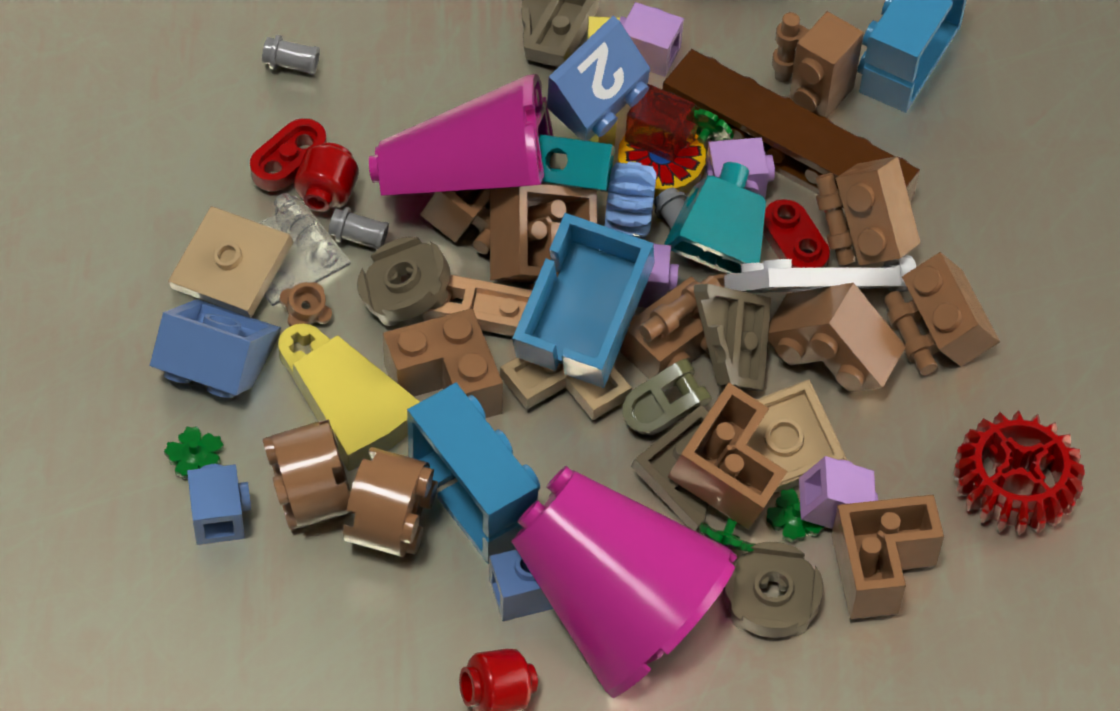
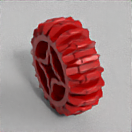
[953,410,1085,536]

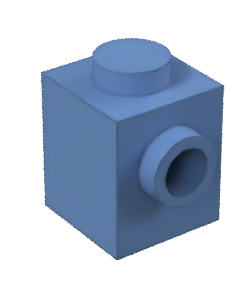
[187,464,252,545]
[489,549,553,621]

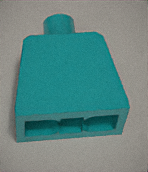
[539,135,615,192]
[664,162,766,274]

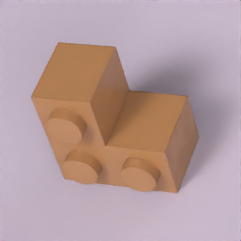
[490,184,597,284]
[768,282,906,392]
[383,308,503,418]
[667,382,787,530]
[831,494,944,619]

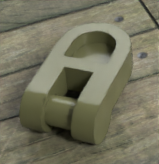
[622,359,712,435]

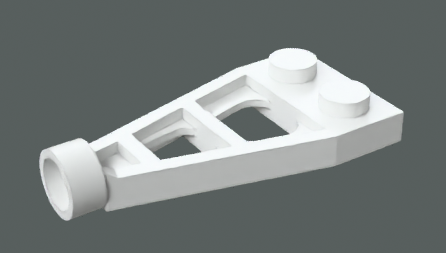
[724,255,917,293]

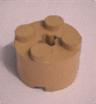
[263,419,351,530]
[343,447,438,557]

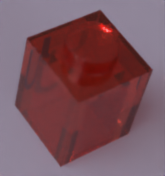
[625,84,698,162]

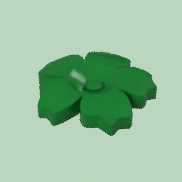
[683,109,734,144]
[164,426,224,479]
[766,488,825,543]
[699,518,756,552]

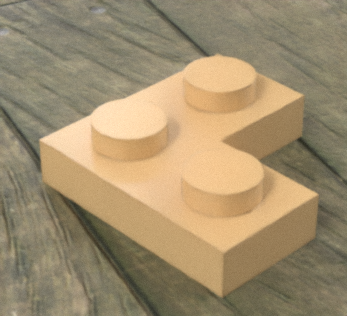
[500,357,632,420]

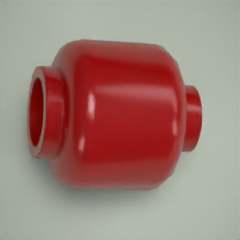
[294,142,359,212]
[459,648,538,711]

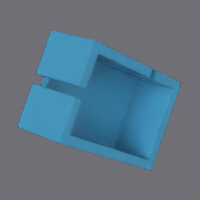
[857,0,967,113]
[512,213,655,388]
[407,383,540,564]

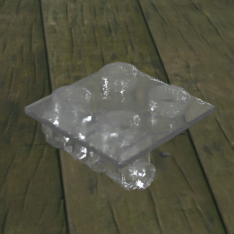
[260,193,351,306]

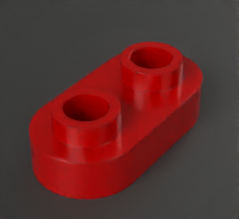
[250,118,327,191]
[763,199,830,268]

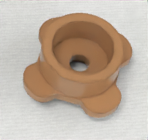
[279,282,332,326]

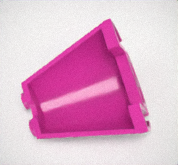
[369,74,554,196]
[511,466,737,698]

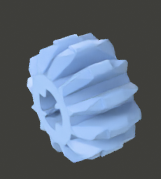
[605,161,656,238]

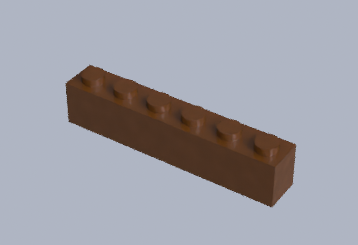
[661,48,920,208]

